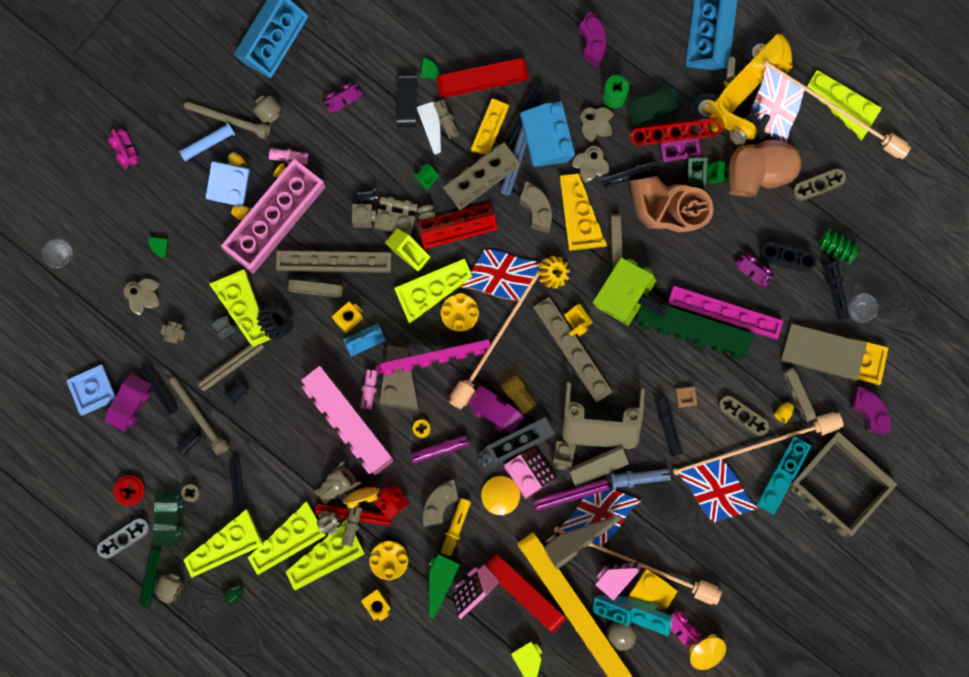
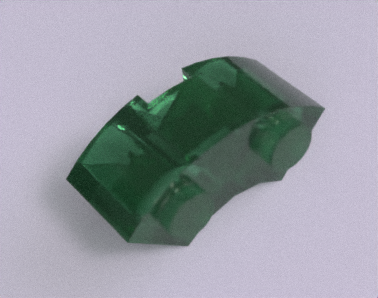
[625,87,683,128]
[152,491,184,546]

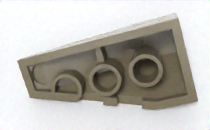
[544,515,621,569]

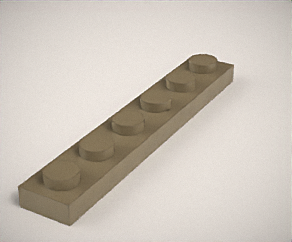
[276,251,391,273]
[533,297,613,403]

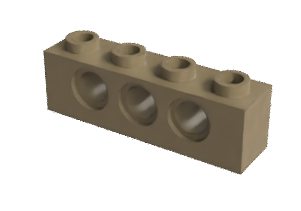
[443,143,520,210]

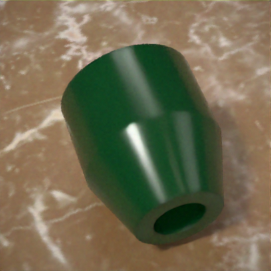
[222,585,243,606]

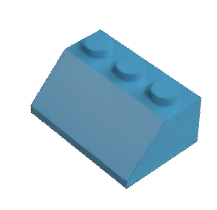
[520,102,575,167]

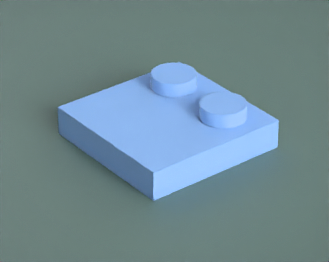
[206,161,250,205]
[66,364,116,416]

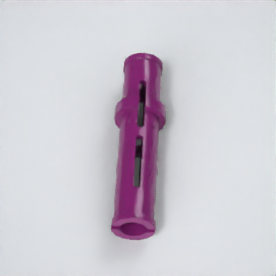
[410,435,469,464]

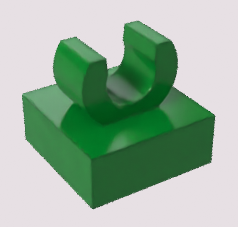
[706,161,728,184]
[413,163,439,190]

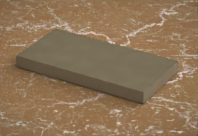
[781,324,867,381]

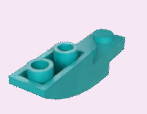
[756,436,811,515]
[593,595,673,636]

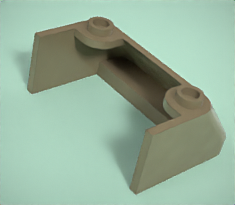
[562,382,645,450]

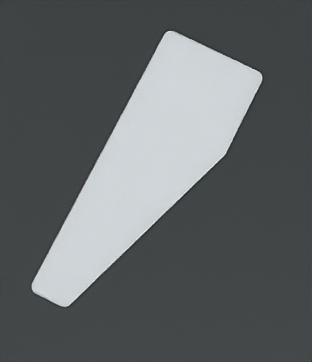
[417,101,441,154]

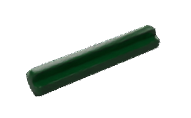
[139,549,161,607]

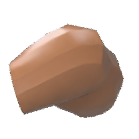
[727,140,802,197]
[629,176,714,233]

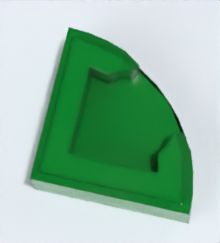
[421,58,439,80]
[148,237,168,259]

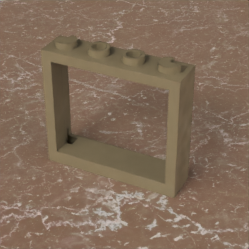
[790,432,897,537]

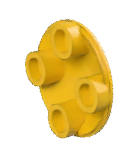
[441,293,479,332]
[481,476,520,515]
[342,487,380,508]
[369,541,408,580]
[689,634,726,670]

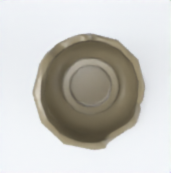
[605,621,637,651]

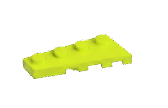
[807,70,881,141]
[394,259,472,324]
[209,269,271,347]
[248,501,326,575]
[184,509,263,578]
[286,519,365,590]

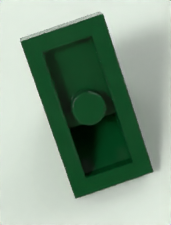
[685,156,708,192]

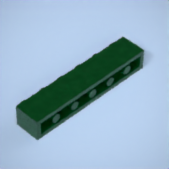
[635,304,754,360]

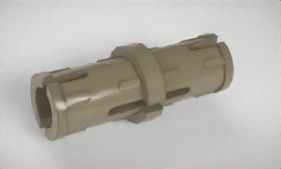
[433,100,460,139]
[341,507,363,547]

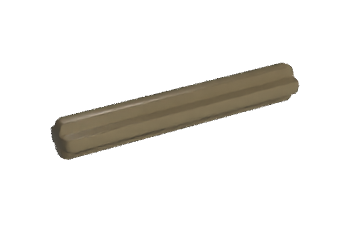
[198,343,264,391]

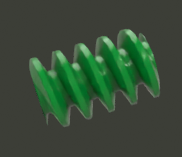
[603,75,629,109]
[818,227,861,265]

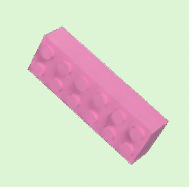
[221,159,325,274]
[301,366,393,475]

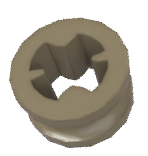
[417,205,435,220]
[181,484,200,502]

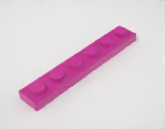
[667,286,783,340]
[376,340,491,376]

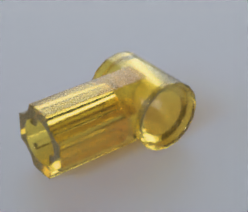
[500,374,536,415]

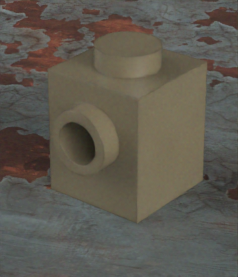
[352,204,376,228]

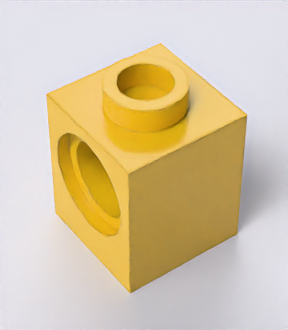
[332,302,363,333]
[361,589,391,621]

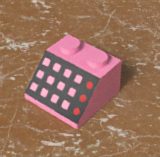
[504,446,557,499]
[595,562,642,601]
[452,565,500,619]

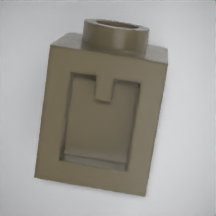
[552,441,576,470]

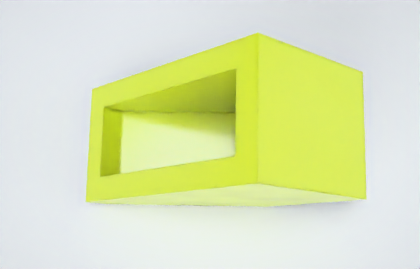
[385,229,430,272]
[511,642,542,677]

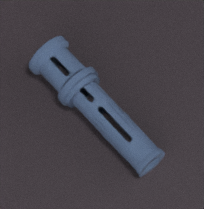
[610,468,670,490]

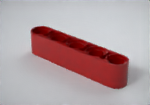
[436,59,529,98]
[630,117,725,146]
[485,554,566,633]

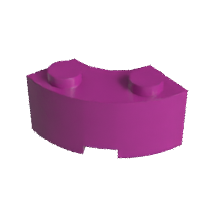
[578,11,606,68]
[105,373,152,432]
[467,386,524,435]
[850,387,891,435]

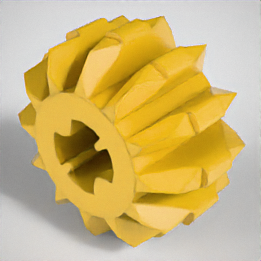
[537,256,570,289]

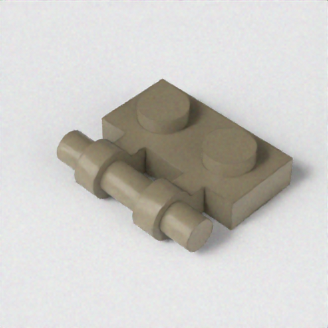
[374,197,418,236]

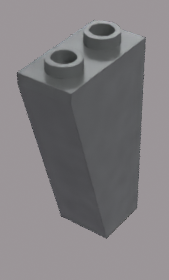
[477,417,555,472]

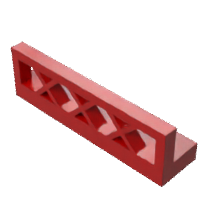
[417,202,497,249]

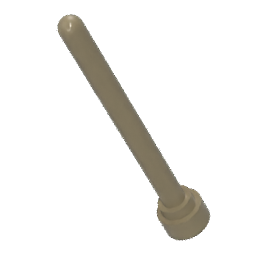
[184,102,270,139]
[169,377,229,456]

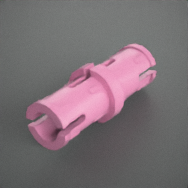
[269,148,309,165]
[360,370,377,410]

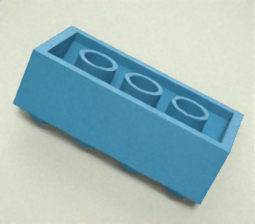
[234,0,308,78]
[686,0,737,71]

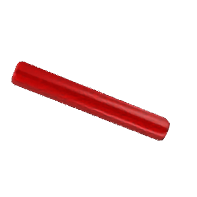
[315,504,392,526]

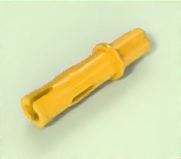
[441,498,471,556]

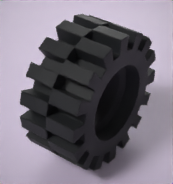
[257,302,294,340]

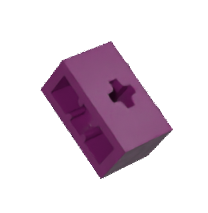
[659,139,701,162]

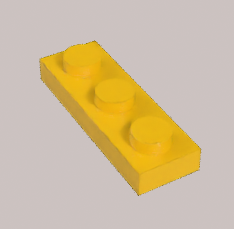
[471,99,509,156]

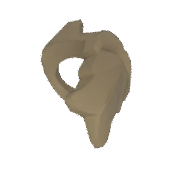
[314,461,361,505]

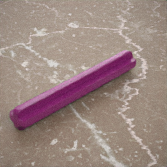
[534,479,609,511]

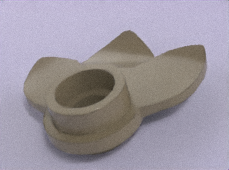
[580,107,614,142]
[572,146,609,183]
[124,279,159,315]

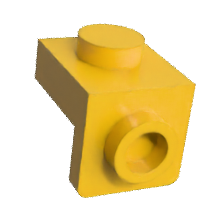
[564,304,593,337]

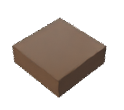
[675,386,697,408]

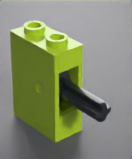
[593,258,668,326]

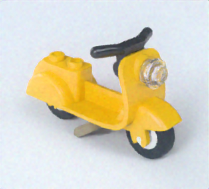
[691,34,793,145]

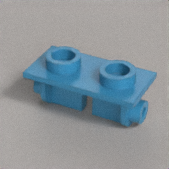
[343,324,386,357]

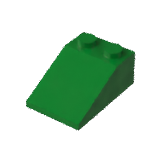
[428,554,460,619]

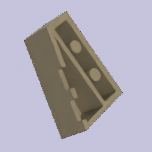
[380,346,419,411]

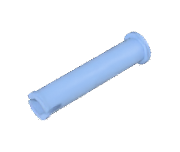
[179,122,235,162]

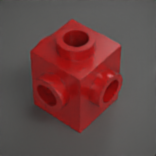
[374,485,410,520]

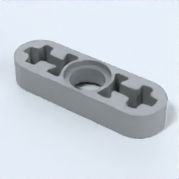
[97,519,150,559]

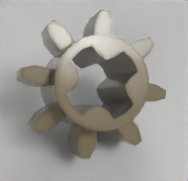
[160,321,186,344]
[316,511,341,535]

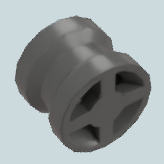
[211,316,236,339]

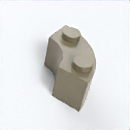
[519,182,552,234]
[423,480,458,528]

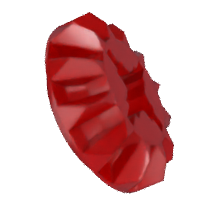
[113,475,145,506]

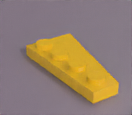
[560,174,607,251]

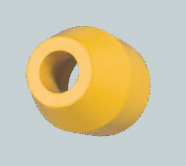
[228,152,247,168]
[231,205,252,221]
[774,402,794,423]

